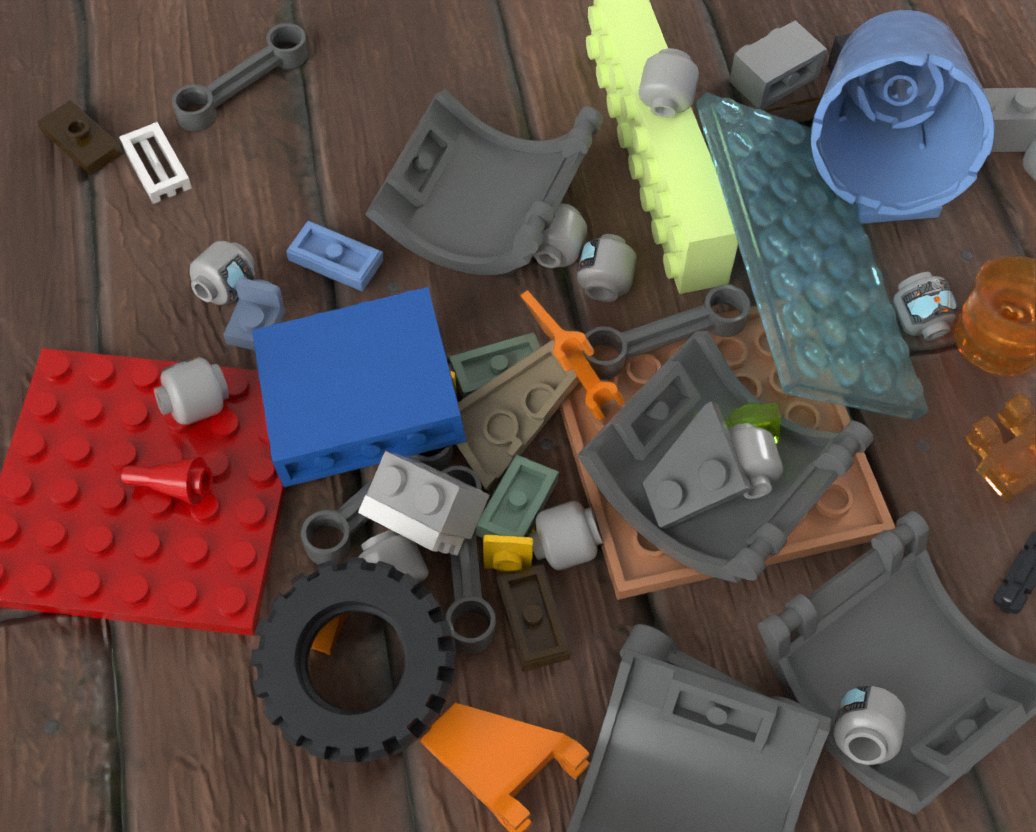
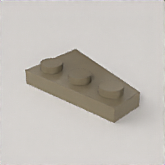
[456,340,580,494]

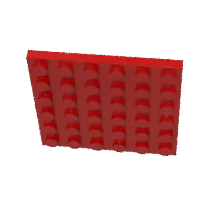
[0,348,287,636]

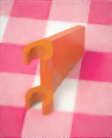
[520,290,625,420]
[419,703,590,832]

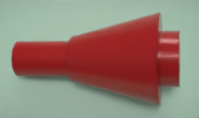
[121,457,213,505]

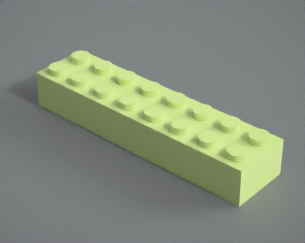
[586,0,741,294]

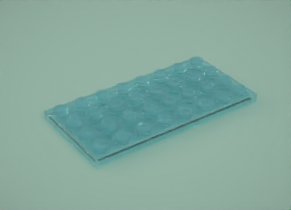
[696,92,929,420]

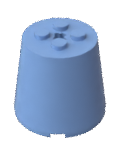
[811,10,994,215]

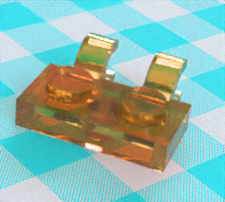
[963,393,1036,503]

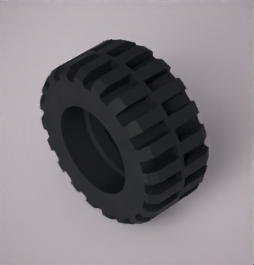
[251,558,457,762]

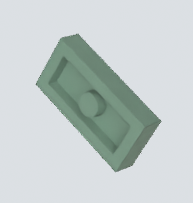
[449,332,541,399]
[475,454,559,539]

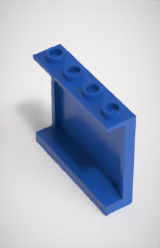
[252,287,467,487]

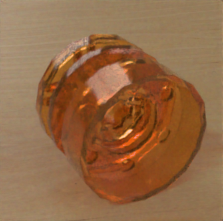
[954,255,1036,376]

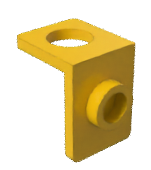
[483,525,535,572]

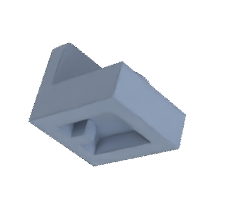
[223,278,286,351]

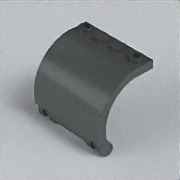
[365,89,603,275]
[577,331,873,583]
[758,511,1036,815]
[567,649,831,832]

